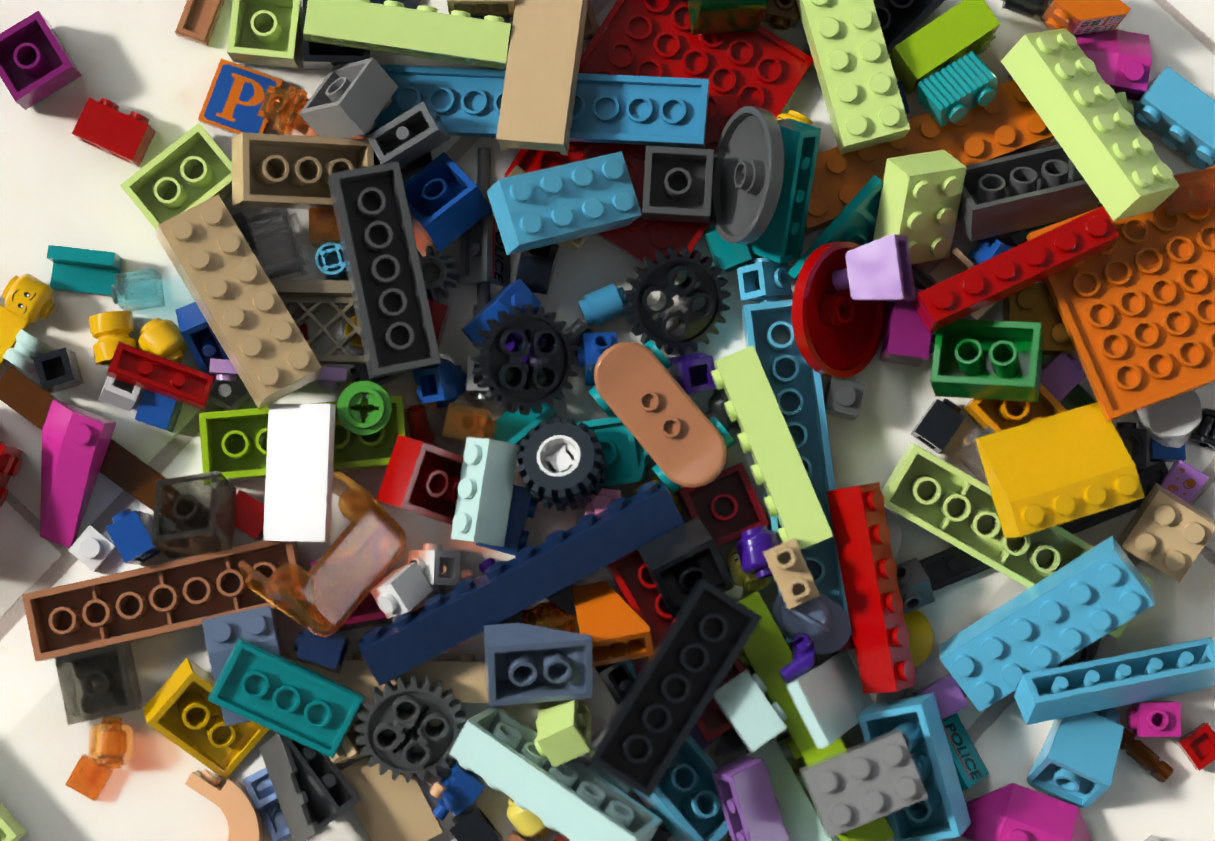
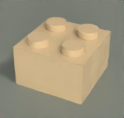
[1119,483,1215,583]

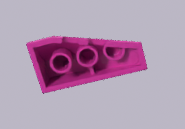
[1008,30,1152,100]
[40,399,117,548]

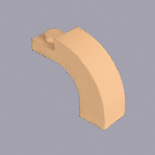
[185,769,264,841]

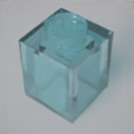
[111,268,165,311]

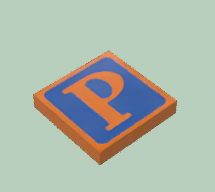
[198,58,284,135]

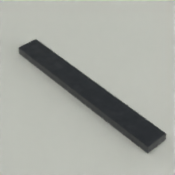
[919,461,1168,591]

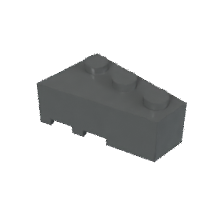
[259,733,361,841]

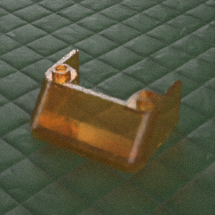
[238,467,407,637]

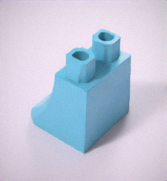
[1026,708,1124,808]

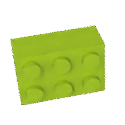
[889,0,1000,95]

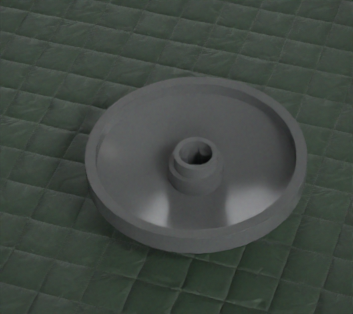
[711,106,784,245]

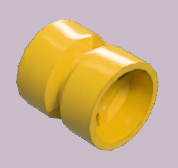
[88,311,138,366]

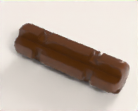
[1120,728,1173,782]

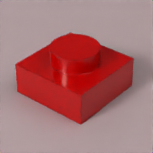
[1176,722,1215,771]

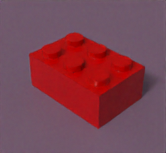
[376,434,463,525]

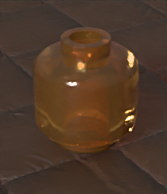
[88,717,133,769]

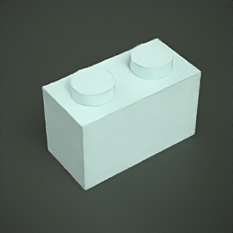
[712,670,787,753]

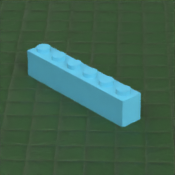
[1014,637,1215,725]

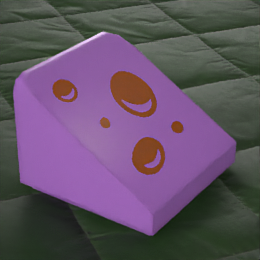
[1161,460,1209,503]

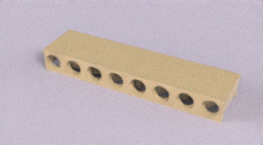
[496,0,588,155]

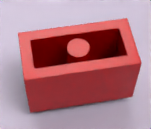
[72,98,156,167]

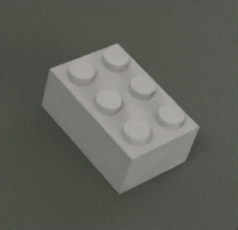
[799,729,928,838]

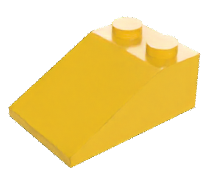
[142,658,269,780]

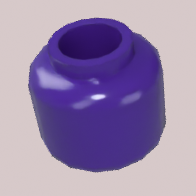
[736,526,781,579]

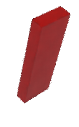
[106,342,216,410]

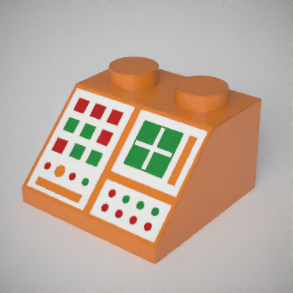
[1040,0,1131,36]

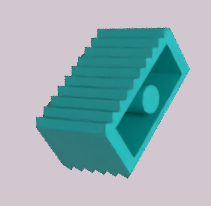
[918,51,997,127]

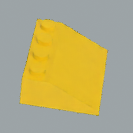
[975,402,1145,538]

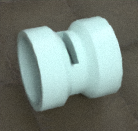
[3,329,50,375]

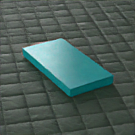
[208,636,364,758]

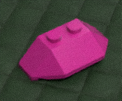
[961,783,1092,841]

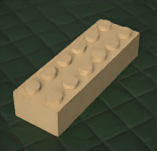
[157,194,322,410]

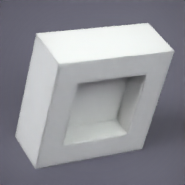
[68,525,116,572]

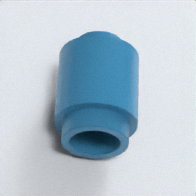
[578,283,629,326]

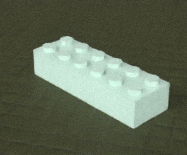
[449,706,662,841]

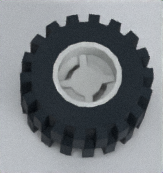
[517,417,607,512]

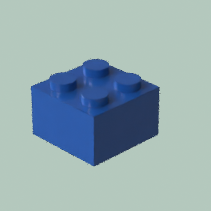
[403,152,492,251]

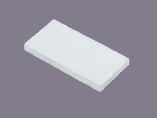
[263,404,336,542]

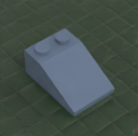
[202,605,284,727]
[484,623,593,707]

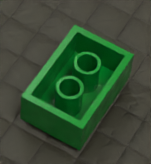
[930,319,1045,402]

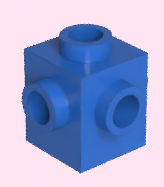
[576,332,618,386]

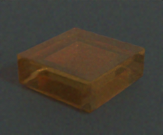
[65,754,114,801]

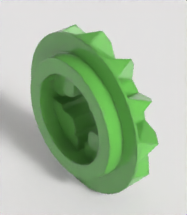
[337,381,392,436]

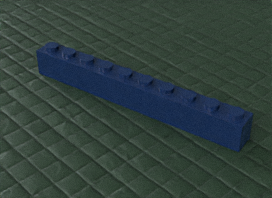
[358,480,685,686]

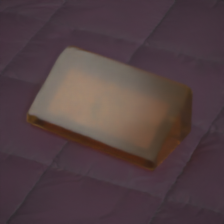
[1162,167,1215,217]

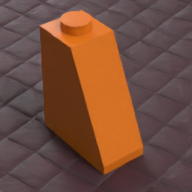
[572,581,654,667]

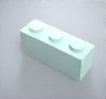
[451,437,520,547]

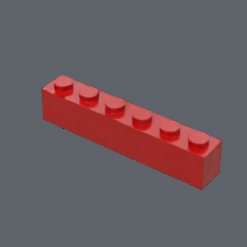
[913,206,1119,333]
[827,482,916,694]

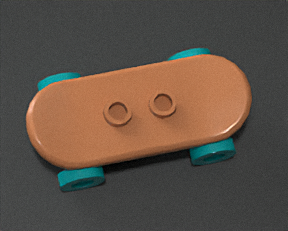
[588,340,736,494]

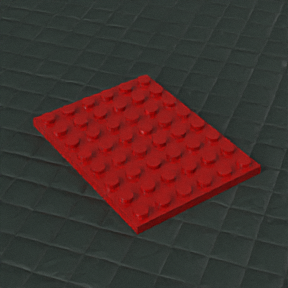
[504,0,813,280]

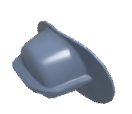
[772,593,851,654]

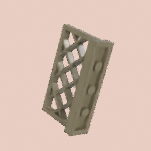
[269,279,366,365]

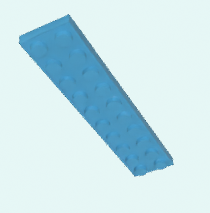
[373,64,710,148]

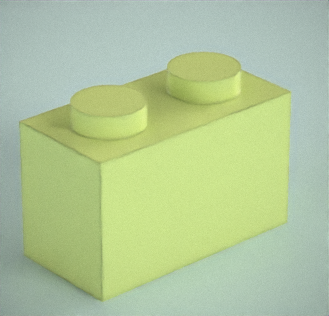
[534,699,591,768]

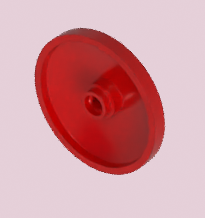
[792,242,887,378]

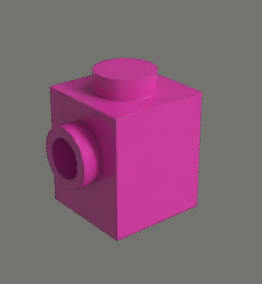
[1127,701,1181,737]

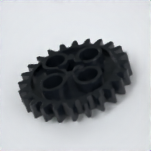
[622,246,731,355]
[471,304,580,415]

